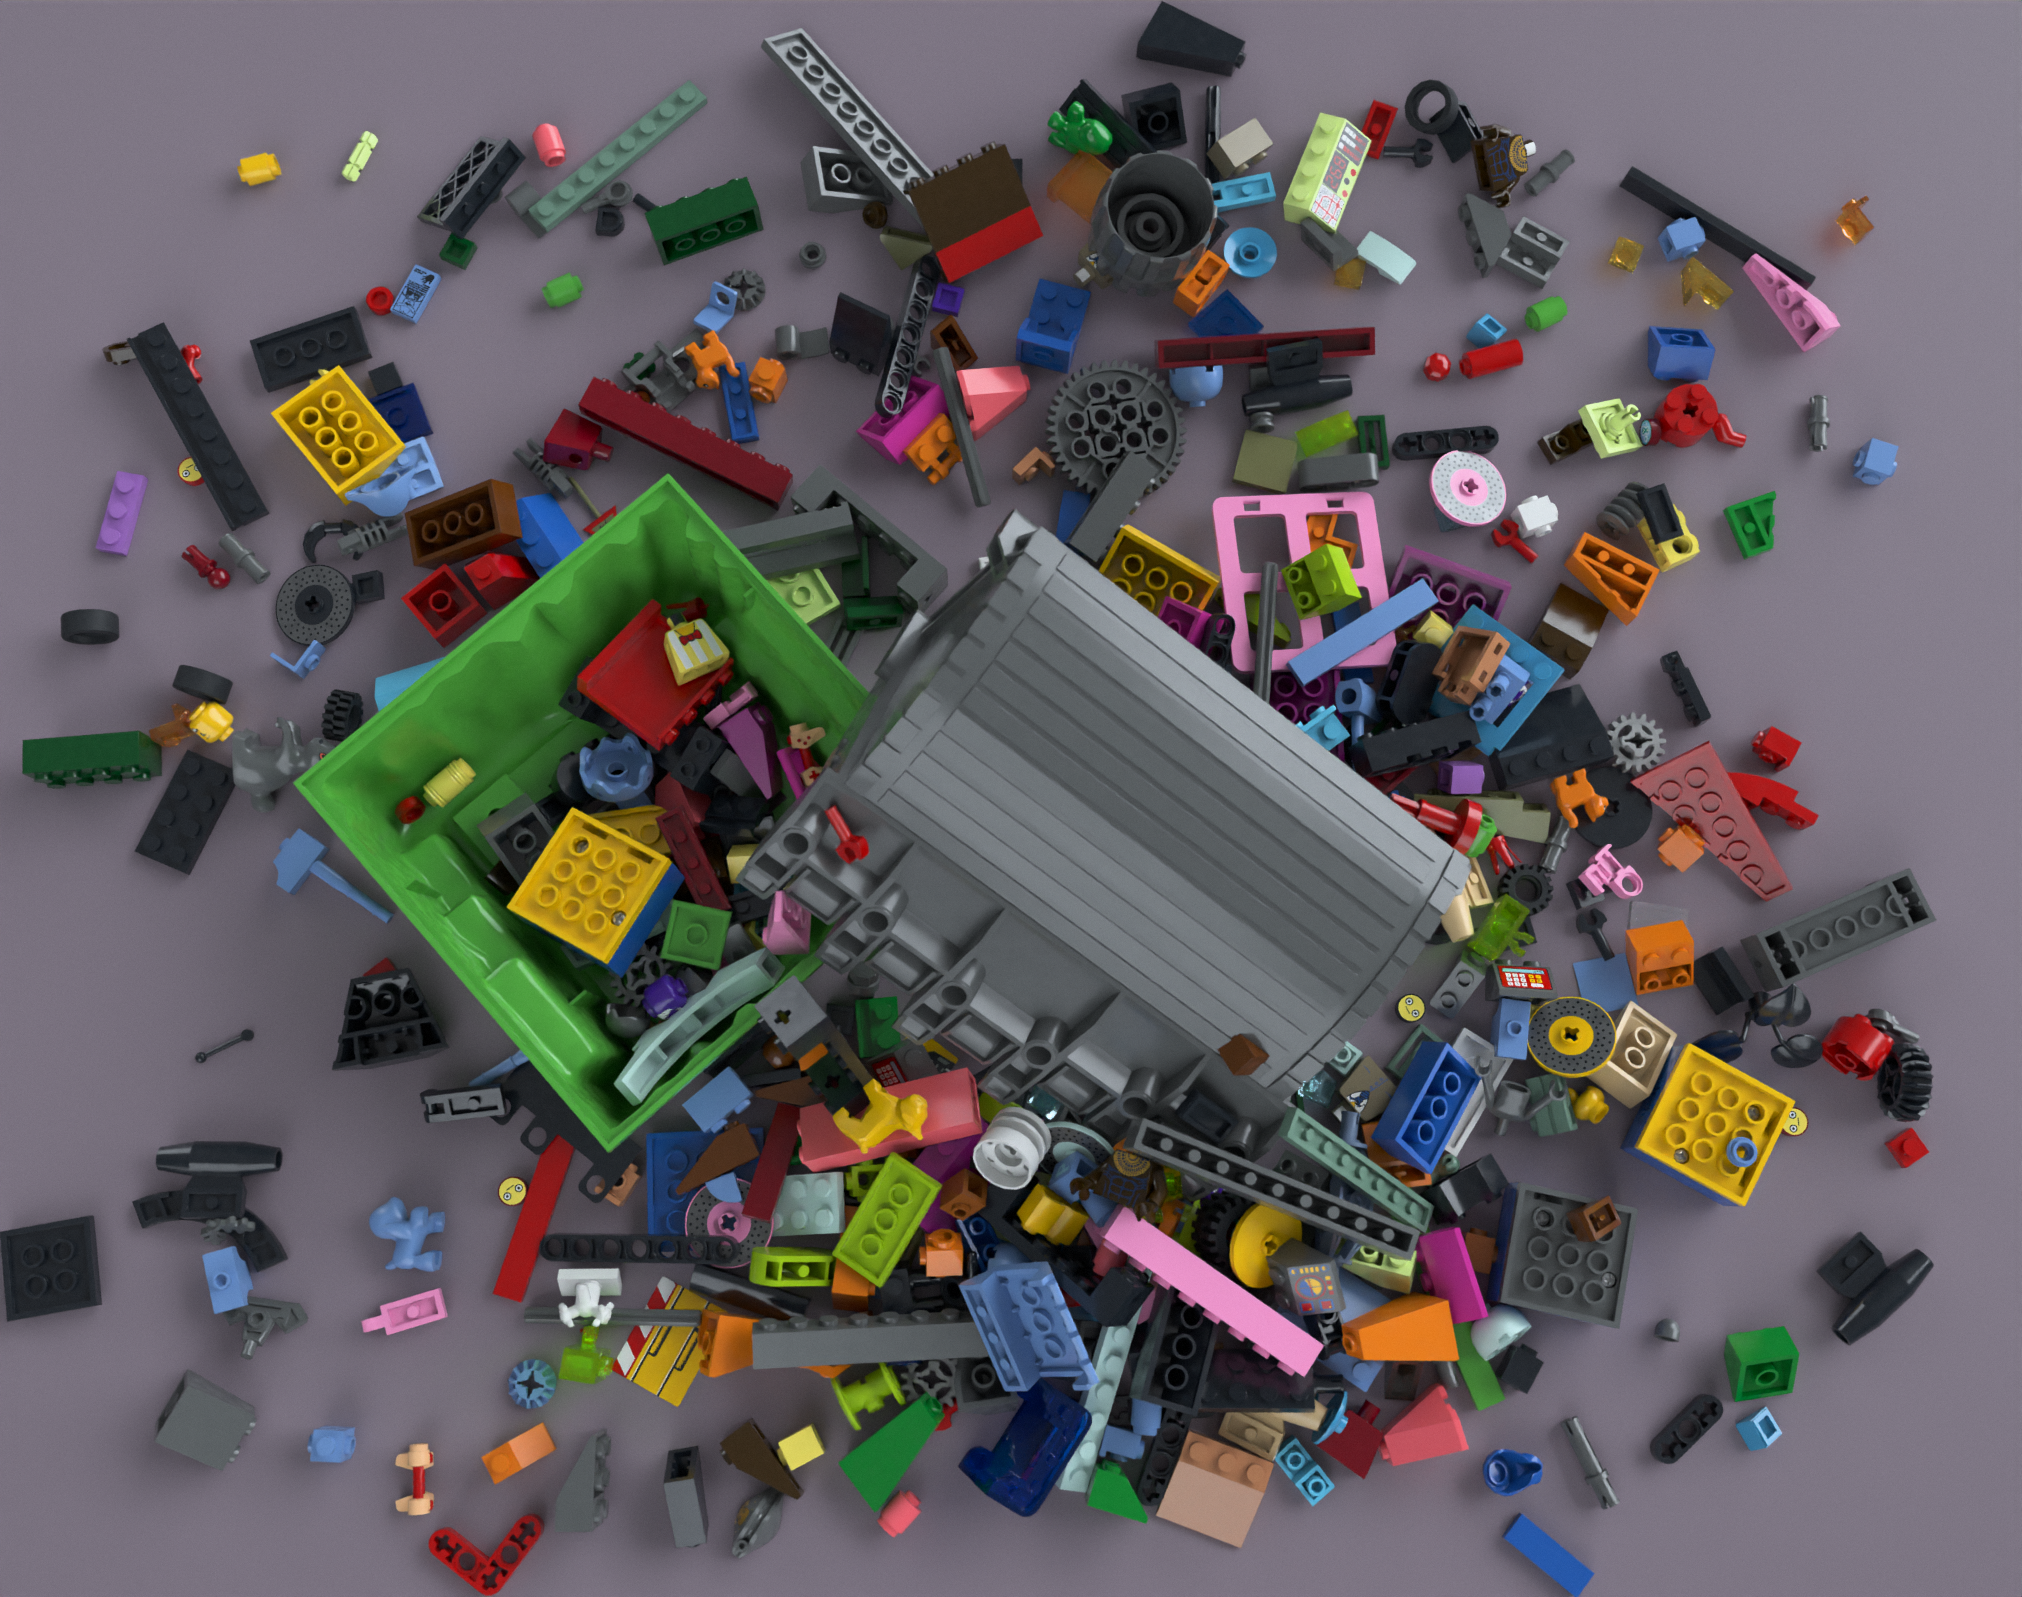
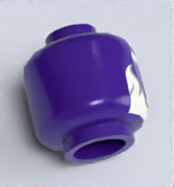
[642,975,688,1020]

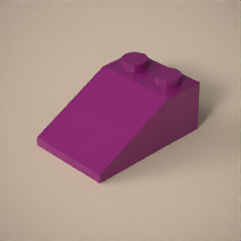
[719,702,783,799]

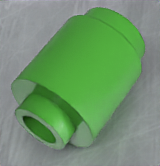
[541,272,584,308]
[1524,296,1568,332]
[1466,814,1497,857]

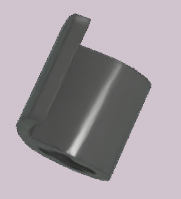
[505,181,547,238]
[775,325,829,360]

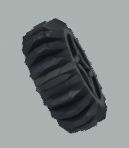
[1877,1043,1934,1122]

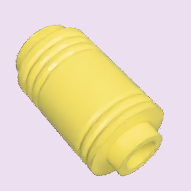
[423,758,476,808]

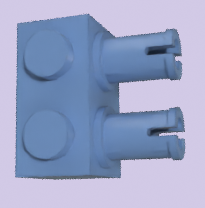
[1466,655,1531,725]
[682,1066,754,1134]

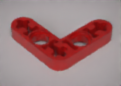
[428,1513,544,1596]

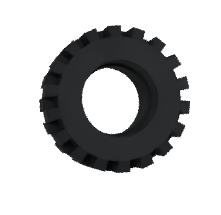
[1191,1190,1268,1272]

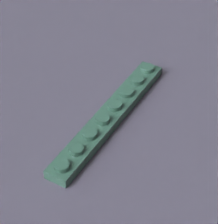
[528,80,708,233]
[1278,1106,1434,1234]

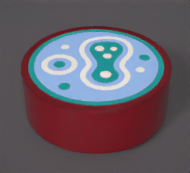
[1639,418,1661,446]

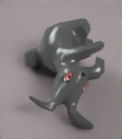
[232,717,337,813]

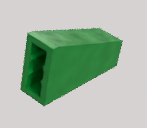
[838,1391,945,1513]

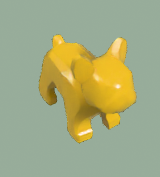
[833,1079,928,1154]

